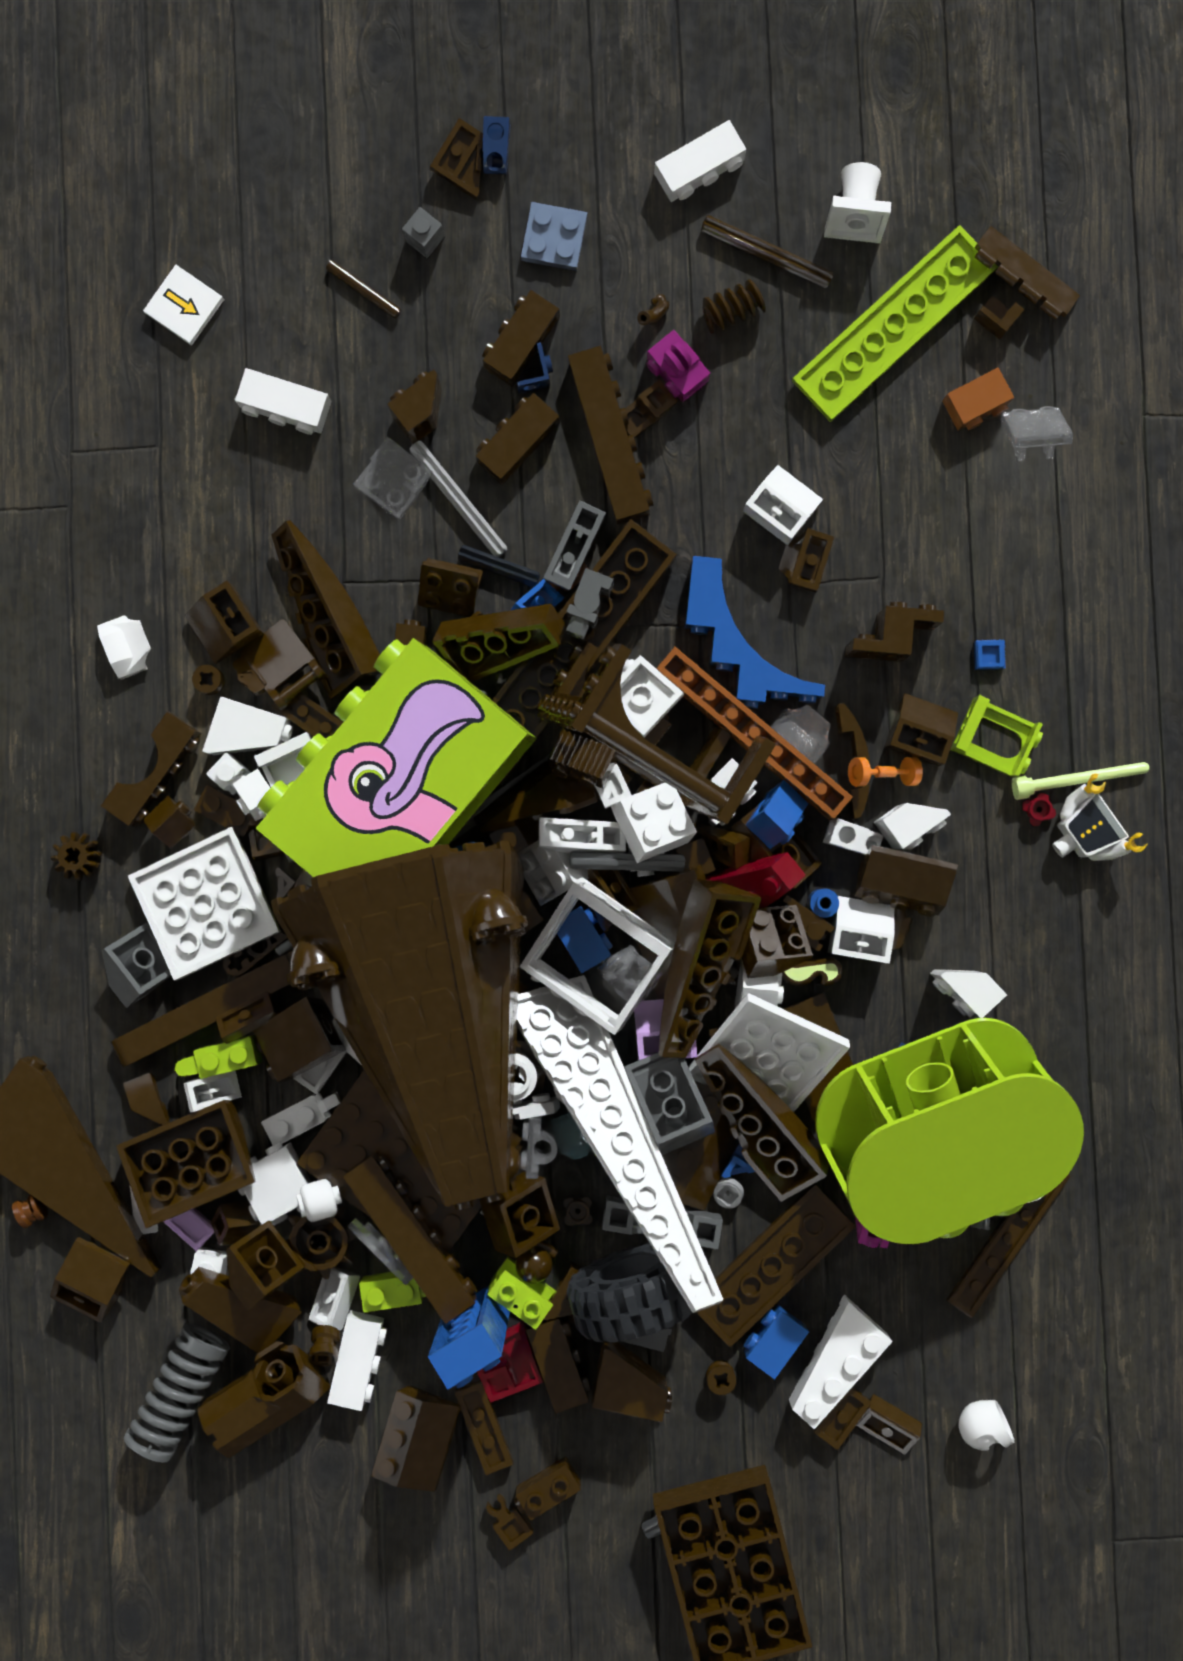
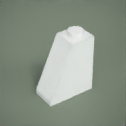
[203,697,293,755]

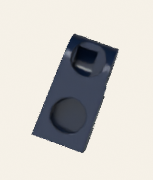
[483,116,511,175]

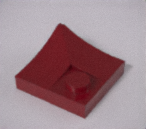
[477,1321,544,1403]

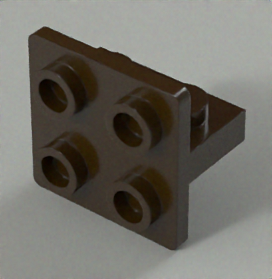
[418,558,483,617]

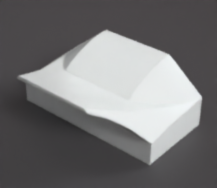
[97,615,151,680]

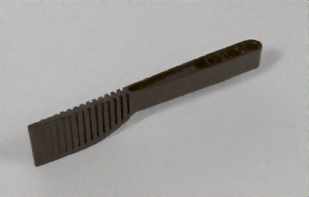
[111,951,293,1068]

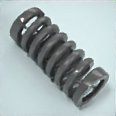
[123,1323,230,1463]

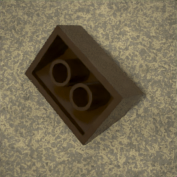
[727,804,822,904]
[854,845,958,917]
[371,1385,461,1492]

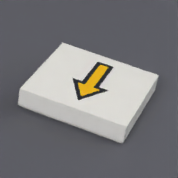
[143,265,224,346]

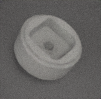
[714,1178,744,1209]

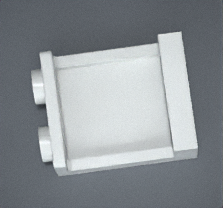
[254,732,312,787]

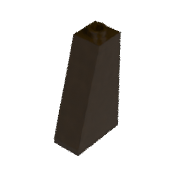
[179,1267,302,1353]

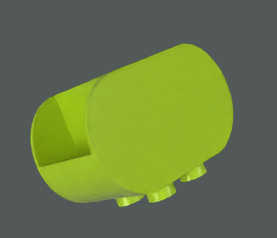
[815,1018,1084,1244]

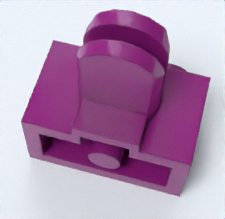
[646,330,711,402]

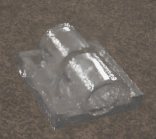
[521,1115,558,1179]

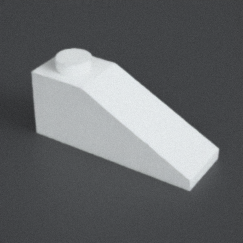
[538,817,626,854]

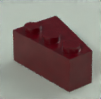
[706,852,806,908]

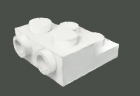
[621,655,684,738]

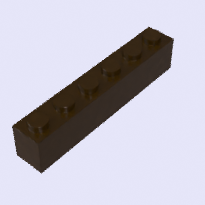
[568,345,654,525]
[343,1152,477,1324]

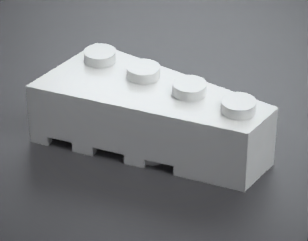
[789,1295,893,1429]

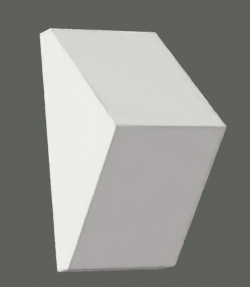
[184,1071,242,1112]

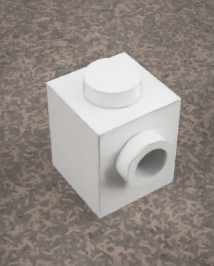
[233,769,270,821]

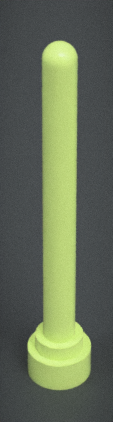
[1011,762,1149,800]

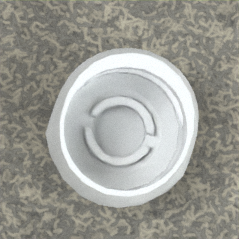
[959,1400,1014,1451]

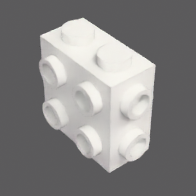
[238,1142,312,1225]

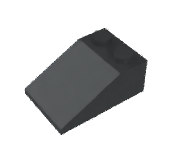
[624,1052,715,1155]

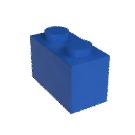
[746,780,808,849]
[557,906,613,973]
[744,1305,809,1379]

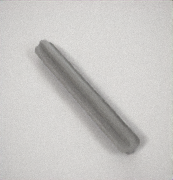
[410,441,507,557]

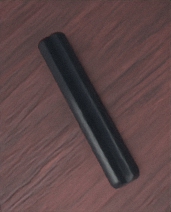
[458,545,540,587]

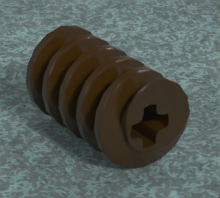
[702,279,766,334]

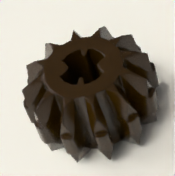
[50,832,102,881]

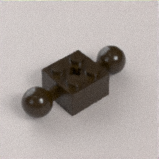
[479,1145,560,1284]

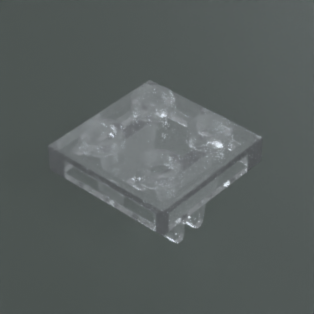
[1001,406,1073,461]

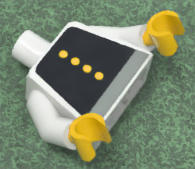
[1052,773,1148,861]

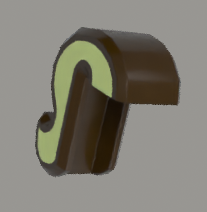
[782,957,843,986]

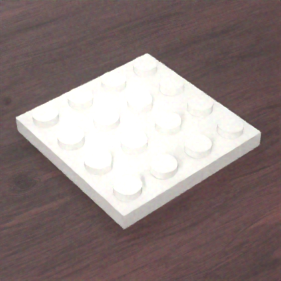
[128,827,281,981]
[688,993,850,1112]

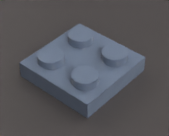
[521,202,587,271]

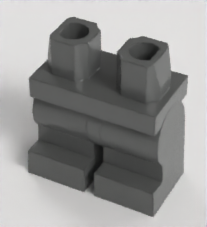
[566,568,614,641]

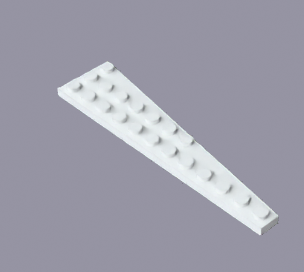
[517,975,723,1313]

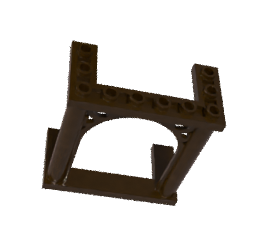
[537,641,776,824]

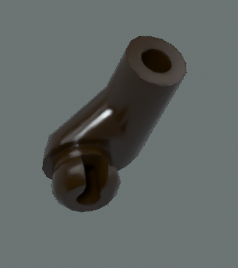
[637,294,670,325]

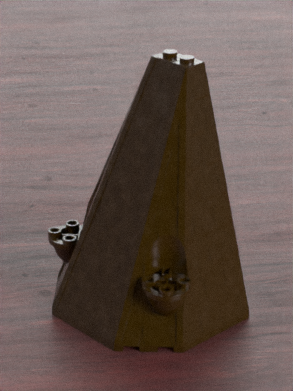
[271,841,528,1211]

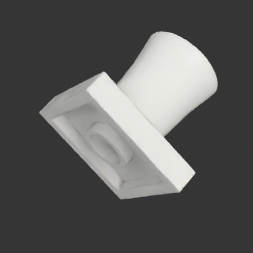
[824,162,891,243]

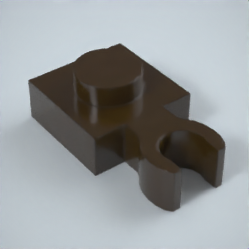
[486,1494,534,1551]

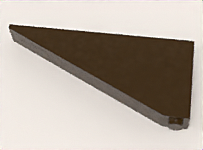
[0,1056,161,1278]

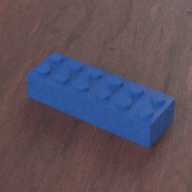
[428,1284,510,1390]

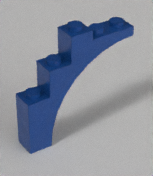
[685,556,825,709]

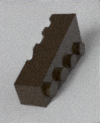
[432,604,567,682]

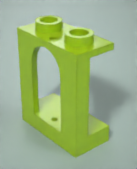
[950,695,1043,778]
[487,1257,555,1330]

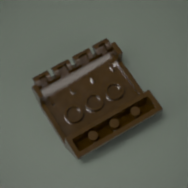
[662,1080,738,1211]

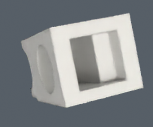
[823,818,883,855]

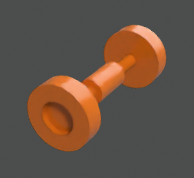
[848,757,923,787]

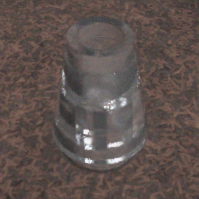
[597,945,641,986]

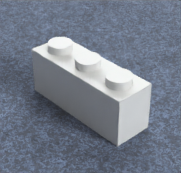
[654,120,747,202]
[235,368,332,435]
[327,1310,387,1411]

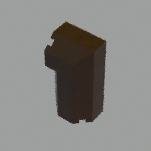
[197,1341,331,1458]

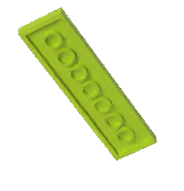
[792,225,998,422]

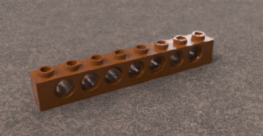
[656,647,853,821]

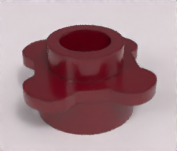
[1022,793,1056,826]

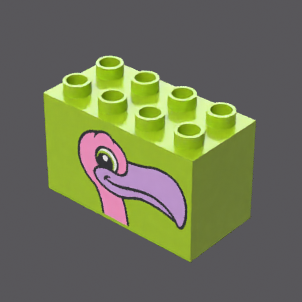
[256,638,537,877]

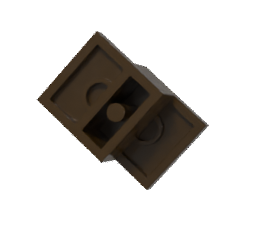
[845,602,944,662]

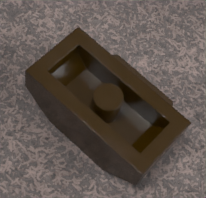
[778,528,835,593]

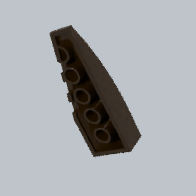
[271,520,380,699]
[658,879,761,1058]
[695,1044,830,1202]

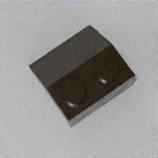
[226,1220,304,1310]

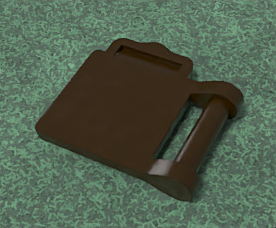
[233,619,327,711]

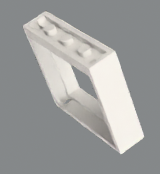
[520,877,675,1035]

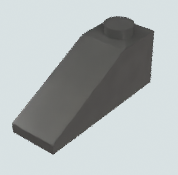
[543,500,606,591]

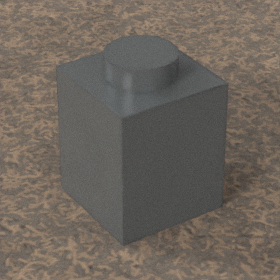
[402,207,445,258]

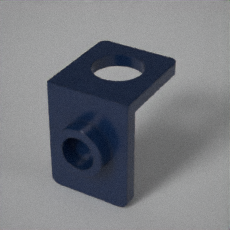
[517,342,553,394]

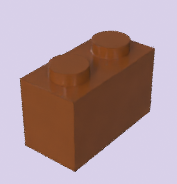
[942,368,1014,431]

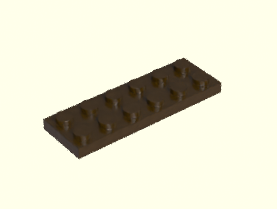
[697,1183,855,1347]

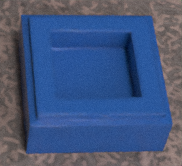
[974,640,1005,670]

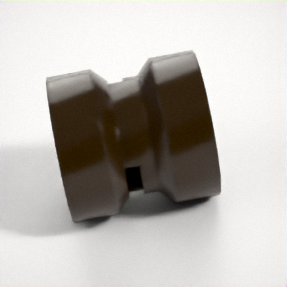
[308,1325,341,1367]

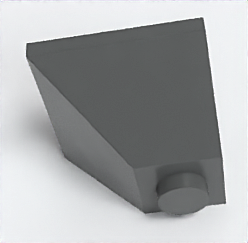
[102,923,172,1008]

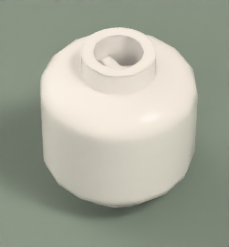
[296,1179,342,1222]

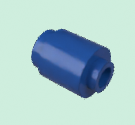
[807,889,839,918]

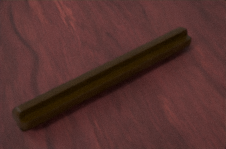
[701,215,833,288]

